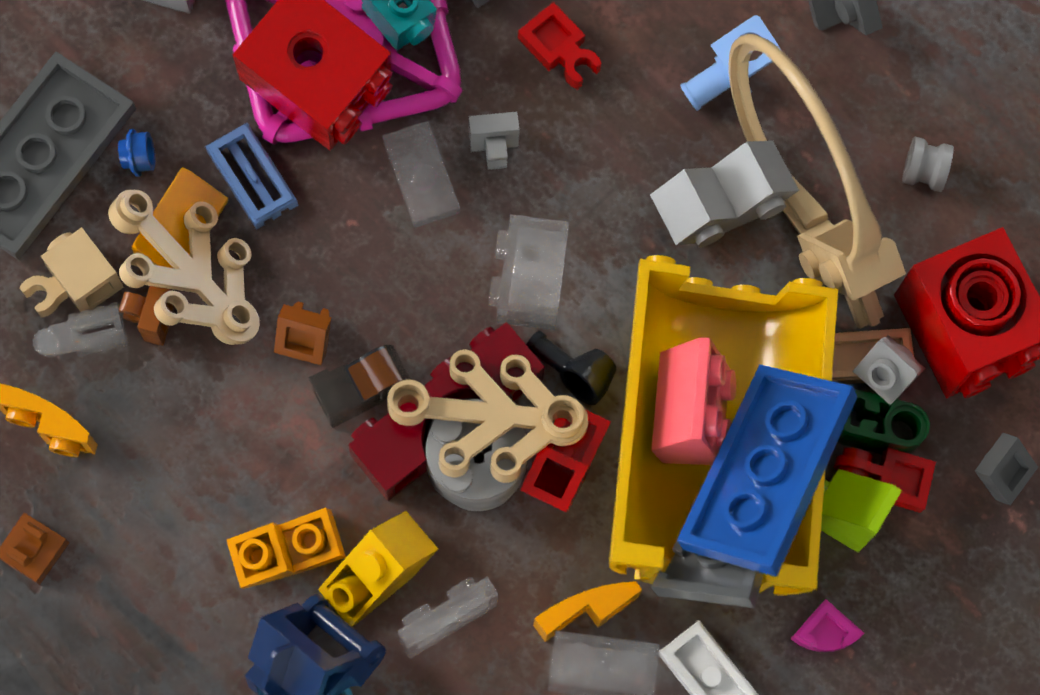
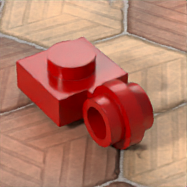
[834,448,936,513]

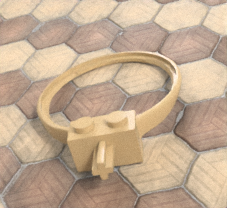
[728,34,906,329]

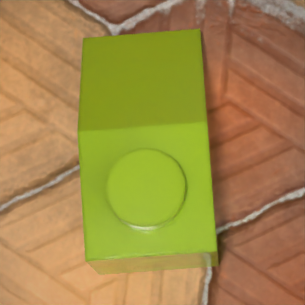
[821,469,902,553]

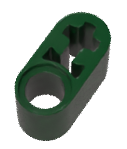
[837,390,930,454]

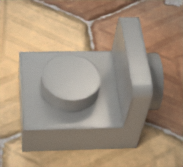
[853,335,925,405]

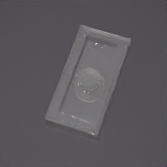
[382,121,460,228]

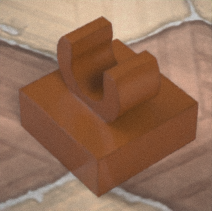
[119,286,175,346]
[274,301,332,365]
[0,513,69,585]

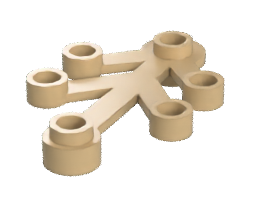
[108,190,260,345]
[388,350,588,483]

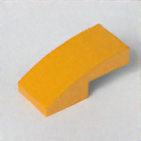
[533,581,642,642]

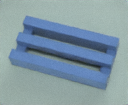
[205,123,298,230]

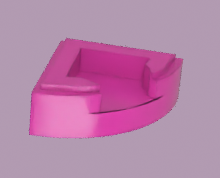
[790,599,864,652]

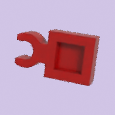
[517,2,601,90]

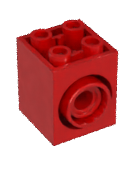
[232,0,393,151]
[894,227,1040,399]

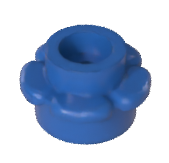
[118,129,155,177]

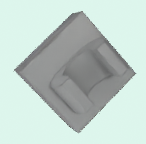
[469,111,520,170]

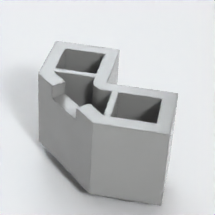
[650,141,799,247]

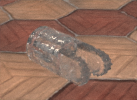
[32,302,129,358]

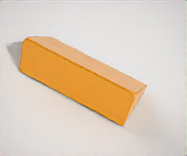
[132,167,229,268]

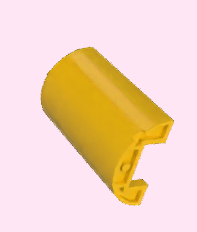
[609,255,838,596]

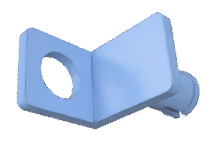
[680,15,781,111]

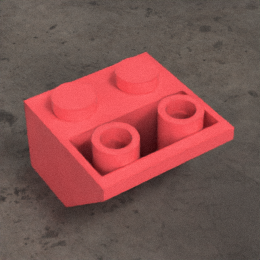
[651,338,736,465]

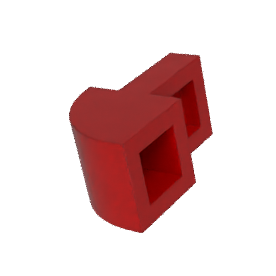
[520,409,611,513]

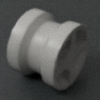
[902,137,954,192]

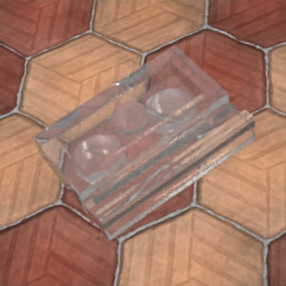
[397,576,498,659]

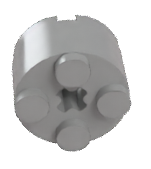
[426,399,527,511]

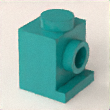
[362,0,437,51]

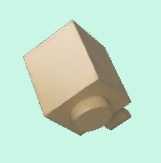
[20,227,124,318]

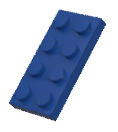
[677,364,857,577]

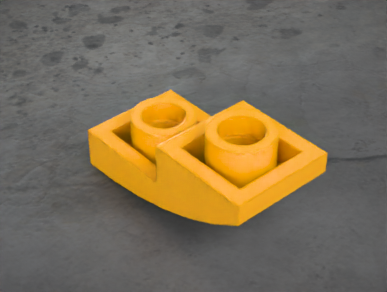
[0,383,97,458]
[226,507,346,589]

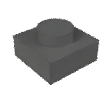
[975,433,1038,506]

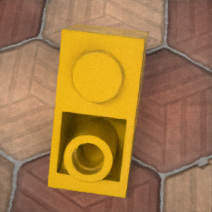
[318,511,438,627]

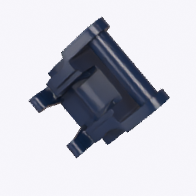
[244,593,386,695]

